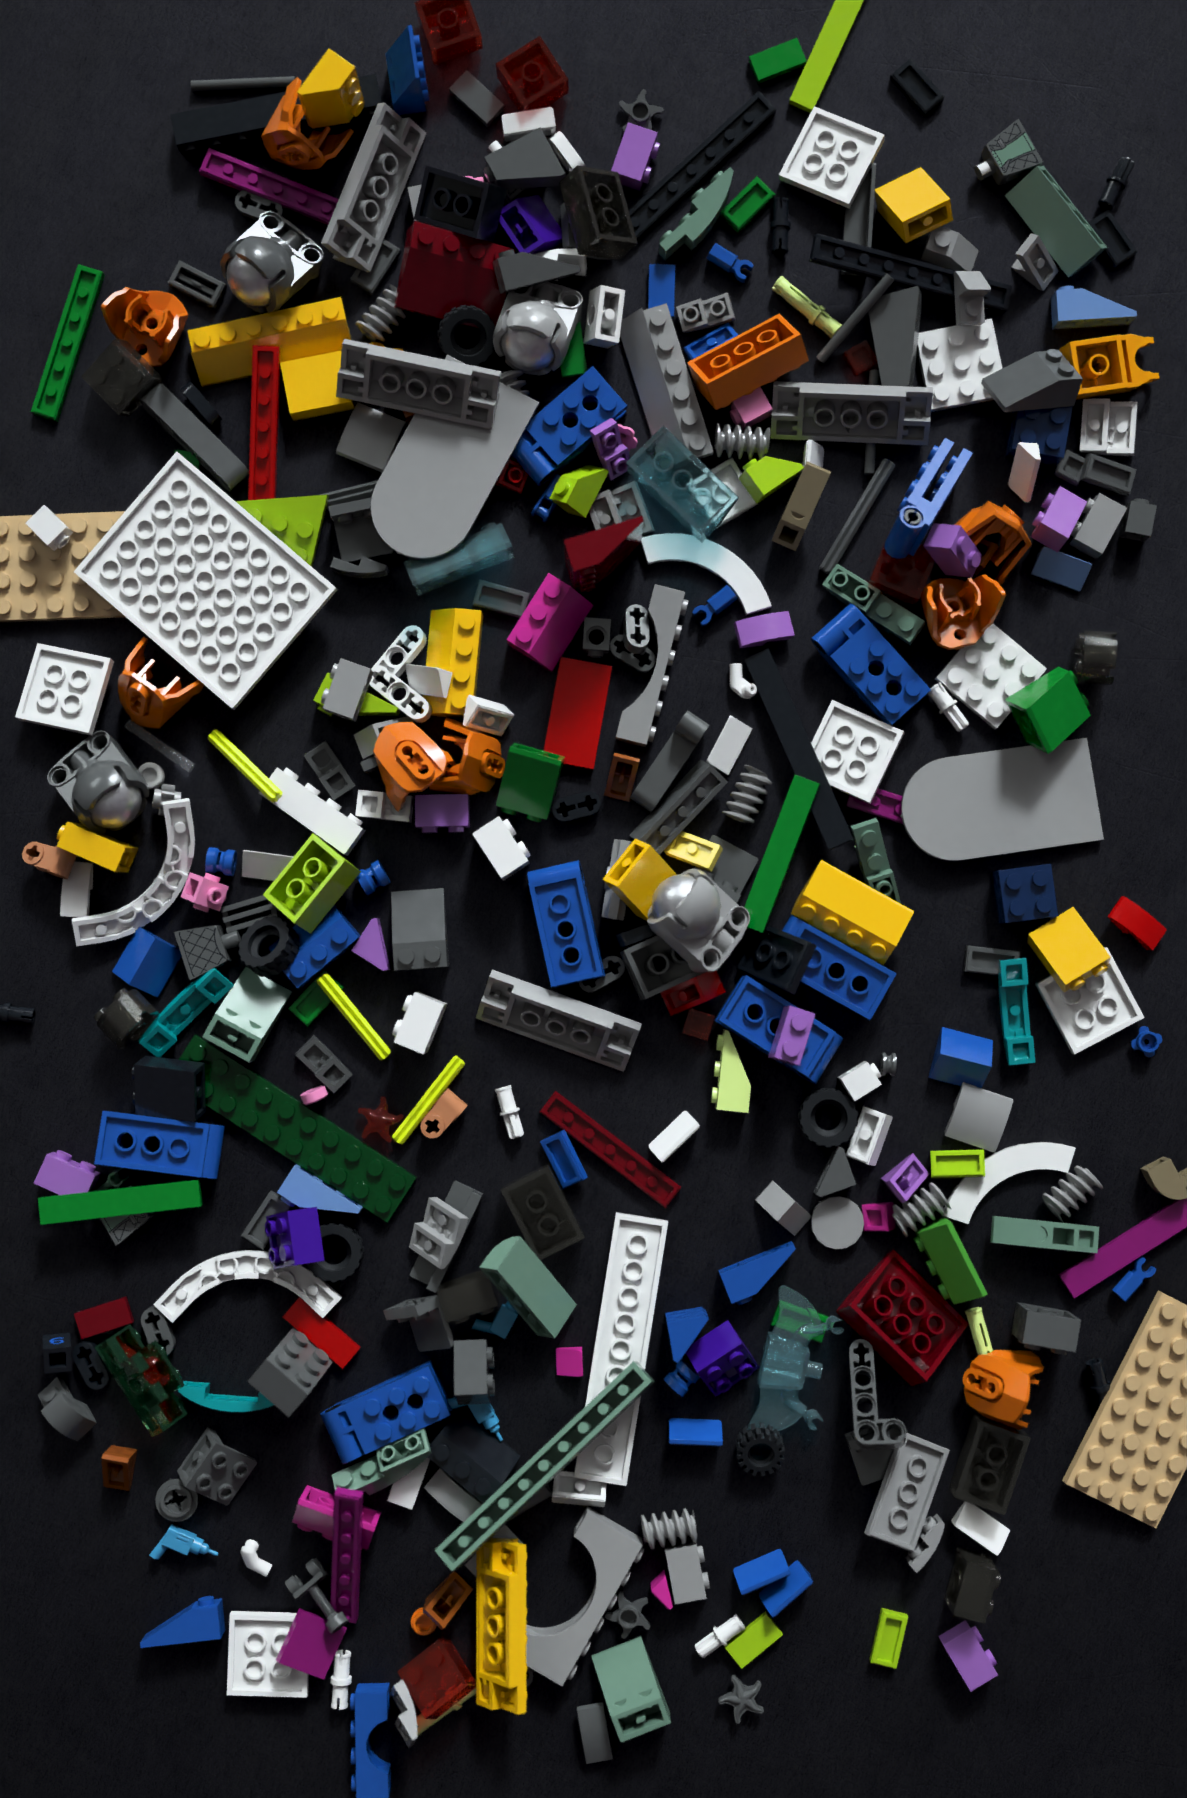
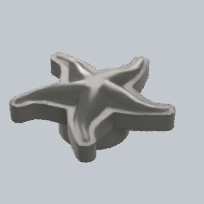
[619,89,664,132]
[605,1591,650,1639]
[718,1675,764,1724]

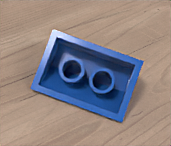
[268,905,361,989]

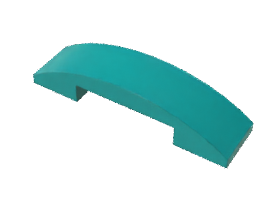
[998,958,1035,1065]
[139,968,234,1057]
[178,1381,274,1412]

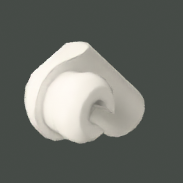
[729,663,757,699]
[240,1539,272,1577]

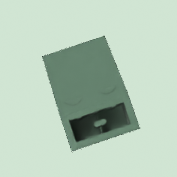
[202,967,292,1062]
[591,1636,671,1743]

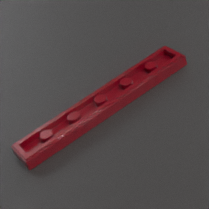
[540,1090,681,1208]

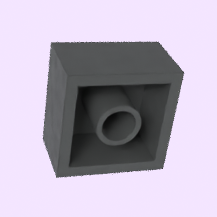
[1011,1302,1081,1355]
[454,1339,495,1405]

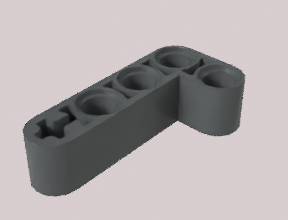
[630,710,710,813]
[849,1339,906,1450]

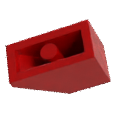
[660,970,726,1016]

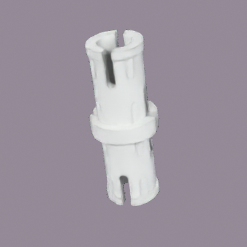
[330,1650,352,1710]

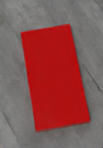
[544,657,612,770]

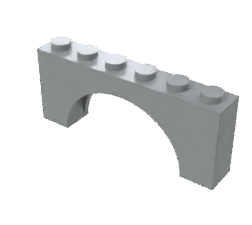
[526,1506,644,1686]

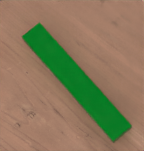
[31,264,105,422]
[744,775,821,933]
[38,1179,203,1225]

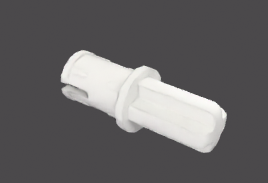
[928,682,969,732]
[495,1085,524,1139]
[695,1614,746,1658]

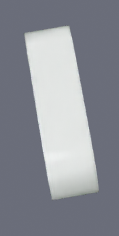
[548,131,587,180]

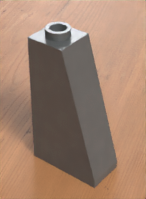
[868,286,923,387]

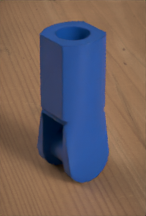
[531,474,560,523]

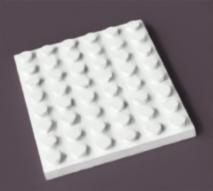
[74,452,338,710]

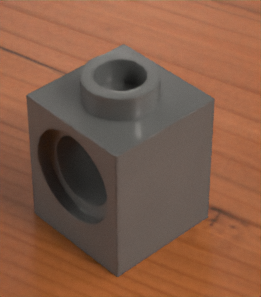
[1119,499,1157,542]
[583,617,611,658]

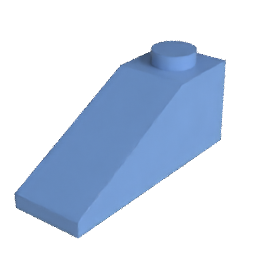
[1050,286,1137,329]
[277,1164,363,1213]

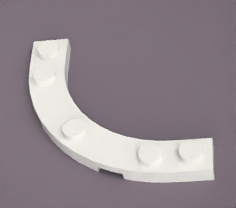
[72,798,195,946]
[153,1250,342,1323]

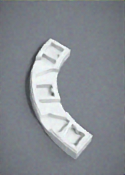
[641,533,772,615]
[943,1142,1076,1224]

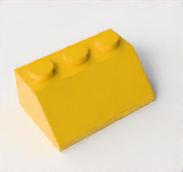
[297,49,364,129]

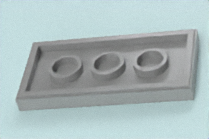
[864,1433,950,1552]

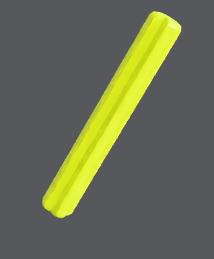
[208,729,282,803]
[317,973,391,1061]
[392,1056,465,1145]

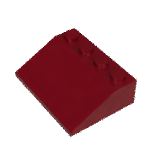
[394,221,516,330]
[564,516,644,593]
[836,1249,969,1386]

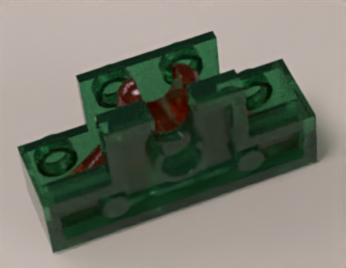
[95,1324,187,1437]

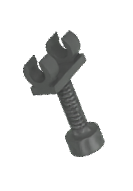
[285,1558,349,1634]

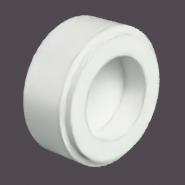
[138,762,165,789]

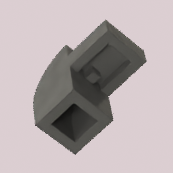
[38,1377,97,1441]

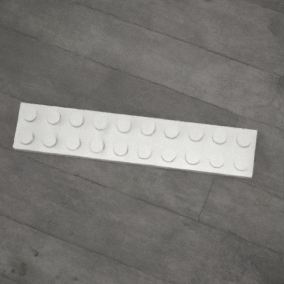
[574,1212,668,1486]

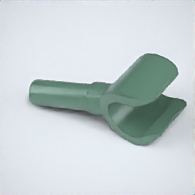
[94,1167,129,1191]

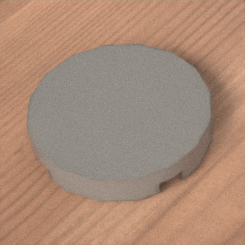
[811,1196,864,1249]

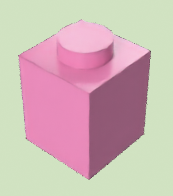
[729,387,773,430]

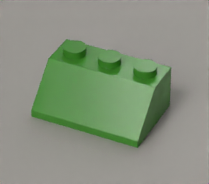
[913,1215,988,1305]

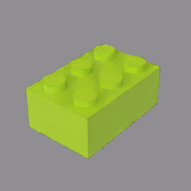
[263,833,361,934]

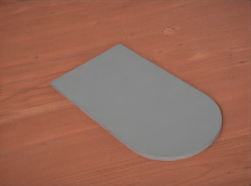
[371,355,539,559]
[901,738,1104,861]

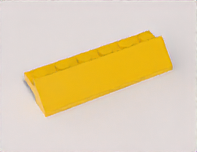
[187,297,351,387]
[476,1538,527,1715]

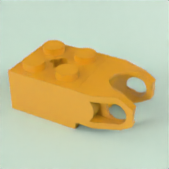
[1059,334,1159,400]

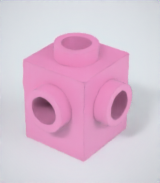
[181,872,229,913]

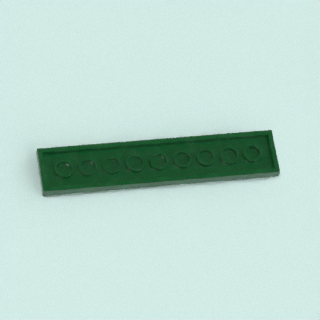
[179,1034,417,1223]

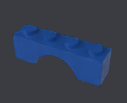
[350,1683,391,1798]

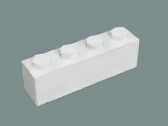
[259,767,366,856]

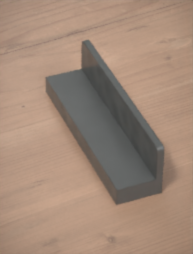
[841,163,876,276]
[629,760,728,855]
[410,1181,483,1293]

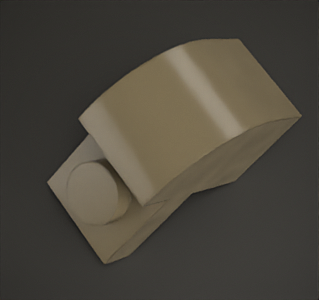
[1140,1156,1187,1200]

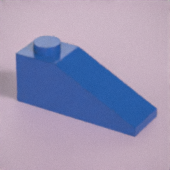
[718,1241,796,1305]
[140,1596,225,1648]

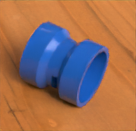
[205,847,237,876]
[357,860,391,895]
[664,1359,701,1397]

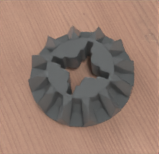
[155,1478,199,1522]

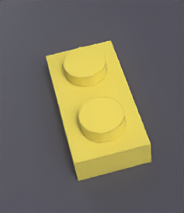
[664,831,723,872]

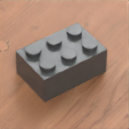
[247,1328,333,1417]

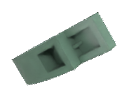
[658,167,734,260]
[822,564,925,645]
[851,818,901,904]
[990,1216,1099,1253]
[332,1428,431,1495]

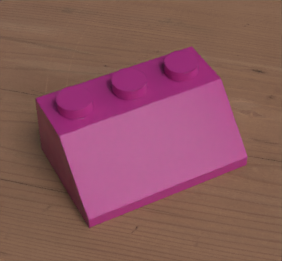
[507,573,593,672]
[292,1485,381,1550]

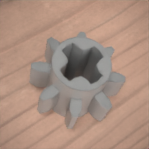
[152,784,181,816]

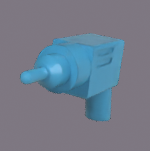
[471,1301,518,1339]
[447,1397,503,1442]
[149,1524,218,1559]

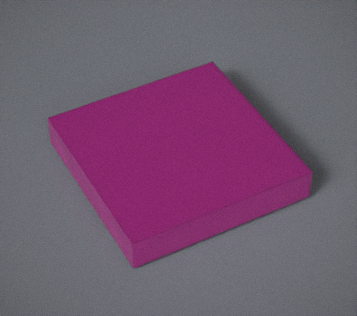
[276,1608,347,1680]

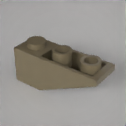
[771,461,831,551]

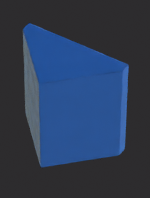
[112,927,182,997]
[928,1027,993,1088]
[665,1307,709,1363]

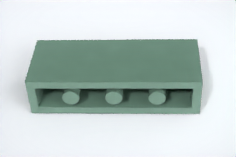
[1005,166,1107,277]
[479,1236,577,1338]

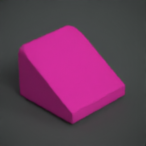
[862,1202,895,1231]
[556,1347,583,1377]
[650,1570,673,1609]

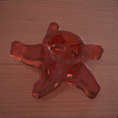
[358,1096,404,1142]

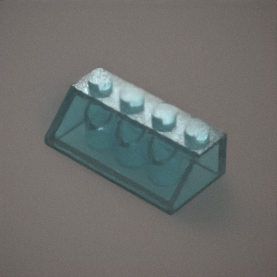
[626,425,739,543]
[404,522,514,596]

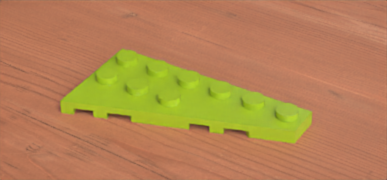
[235,495,329,567]

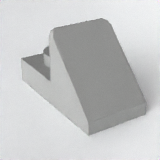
[1012,234,1059,291]
[954,271,991,325]

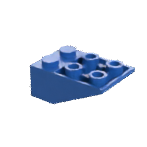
[386,25,430,115]

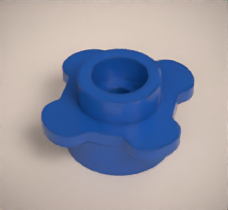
[1131,1026,1162,1057]

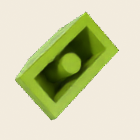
[738,456,804,504]
[549,465,609,518]

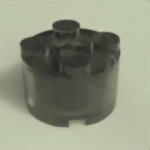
[1073,630,1117,685]
[94,988,159,1049]

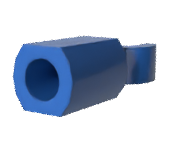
[707,243,754,283]
[692,585,737,627]
[1112,1257,1156,1302]

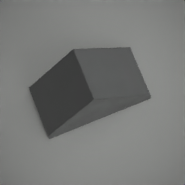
[813,1146,856,1197]

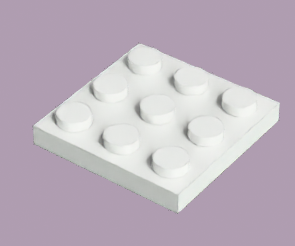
[779,106,885,209]
[917,318,1002,412]
[935,624,1047,730]
[15,643,114,736]
[811,700,904,804]
[1035,947,1144,1054]
[227,1611,309,1698]

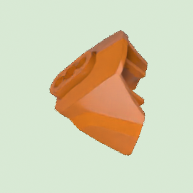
[261,77,354,170]
[101,287,189,368]
[954,501,1032,585]
[920,574,1006,650]
[118,637,204,729]
[429,717,505,795]
[373,722,457,812]
[963,1350,1044,1430]

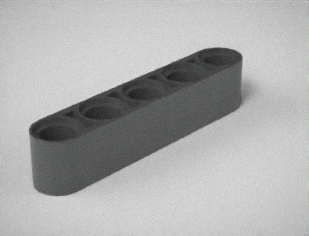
[140,383,249,491]

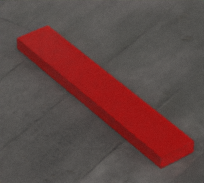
[248,345,281,500]

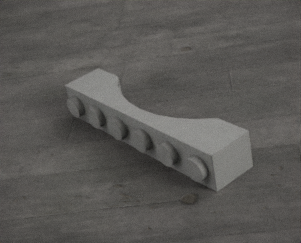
[615,584,689,747]

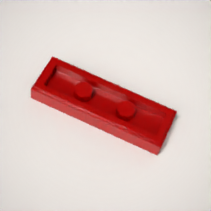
[283,1297,361,1369]

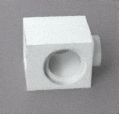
[25,505,73,551]
[838,1061,882,1101]

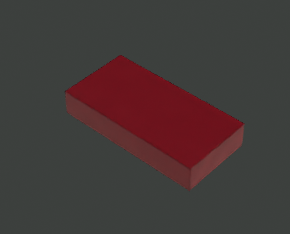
[74,1296,134,1339]

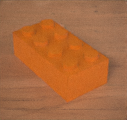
[687,314,809,410]

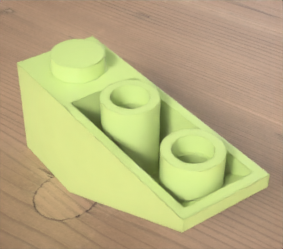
[711,1029,751,1113]

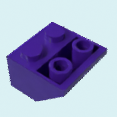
[498,195,562,255]
[265,1207,325,1269]
[685,1320,760,1397]

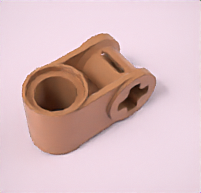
[22,842,77,879]
[420,1088,468,1138]

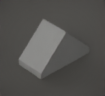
[755,1180,812,1236]

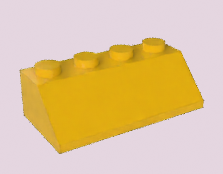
[421,608,483,718]
[791,860,914,965]

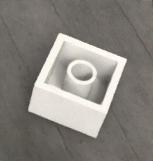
[472,816,531,881]
[392,992,447,1054]

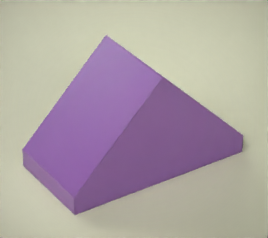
[351,918,391,971]
[881,1153,929,1203]

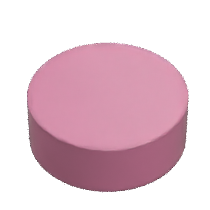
[300,1085,328,1105]

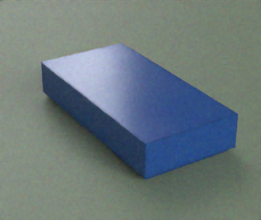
[648,264,675,319]
[540,1129,588,1189]

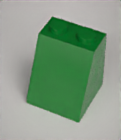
[1005,666,1091,754]
[496,743,565,822]

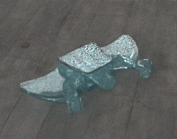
[747,1285,844,1431]

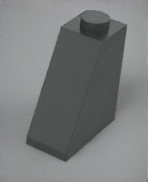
[483,127,566,189]

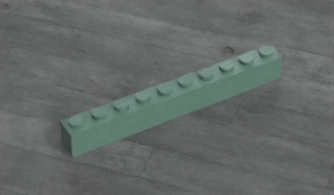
[435,1361,655,1571]

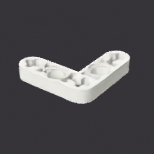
[370,625,432,723]

